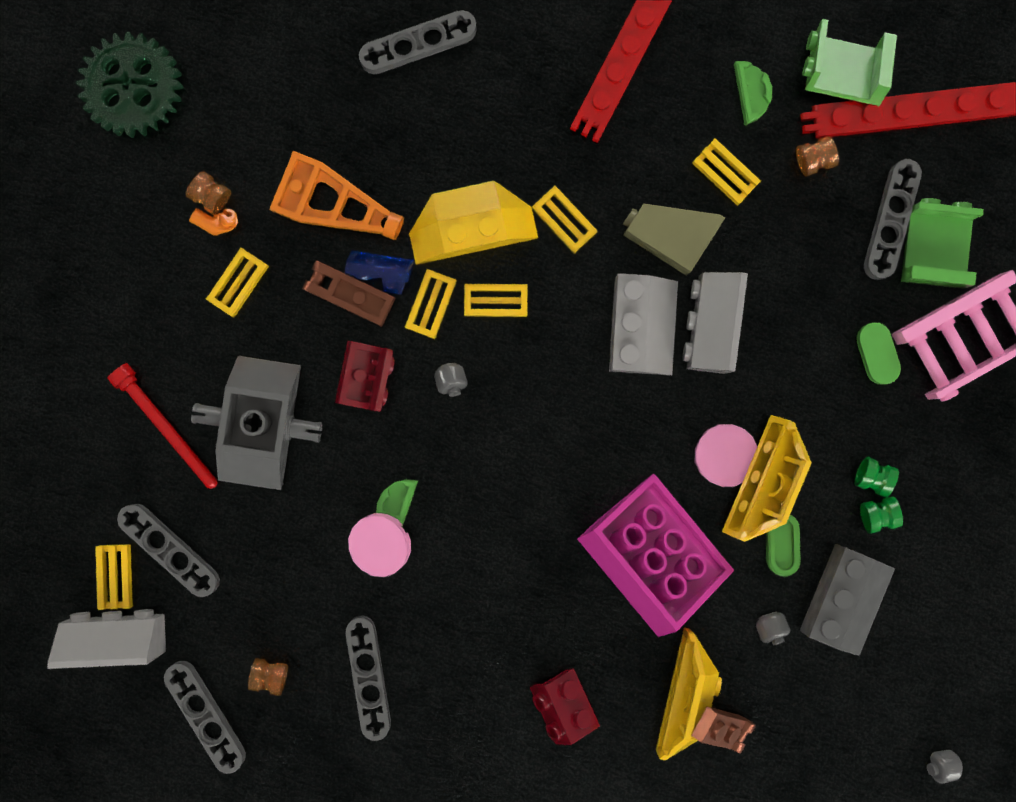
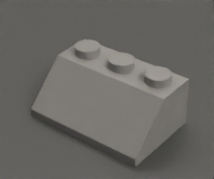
[683,272,748,374]
[609,273,678,375]
[48,609,166,669]

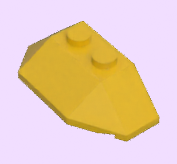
[409,181,538,265]
[722,415,811,542]
[656,628,722,760]

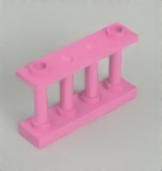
[891,270,1016,402]

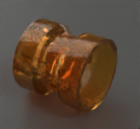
[796,136,839,176]
[186,171,231,215]
[248,658,288,696]

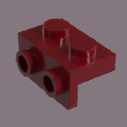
[335,341,394,412]
[530,668,600,745]

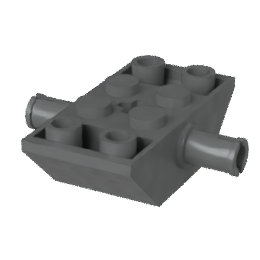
[191,356,322,490]

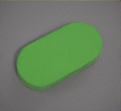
[857,323,901,385]
[766,515,800,576]

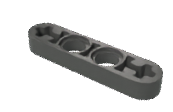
[359,10,477,74]
[864,159,922,280]
[117,504,220,597]
[346,616,391,741]
[164,661,246,774]

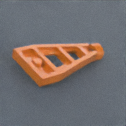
[270,151,404,240]

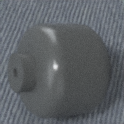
[434,363,468,397]
[756,611,790,646]
[927,750,963,784]

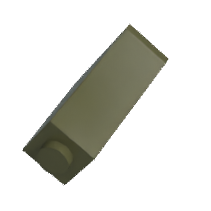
[623,204,725,275]

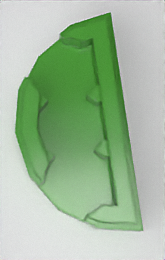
[734,61,772,125]
[376,479,418,528]

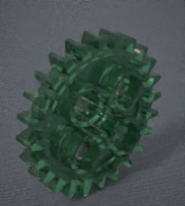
[76,32,183,138]

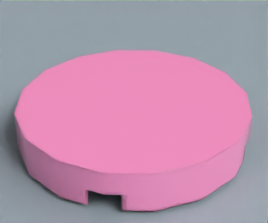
[695,424,757,487]
[348,513,411,577]

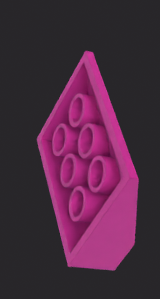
[578,474,734,637]

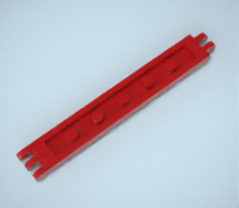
[570,0,672,143]
[800,82,1016,139]

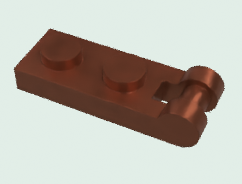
[302,261,395,326]
[691,707,756,753]

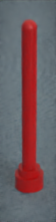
[107,363,217,489]

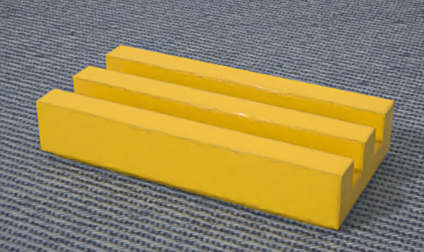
[692,138,760,206]
[532,186,598,254]
[206,247,269,317]
[405,269,457,339]
[464,284,527,317]
[96,544,133,610]

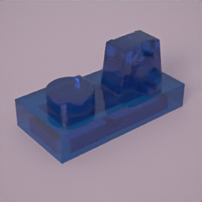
[345,250,414,294]

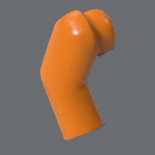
[189,208,238,235]

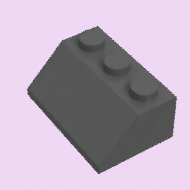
[800,544,895,656]

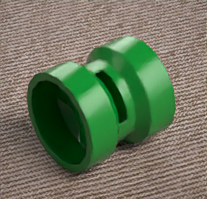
[855,457,899,498]
[860,496,903,534]

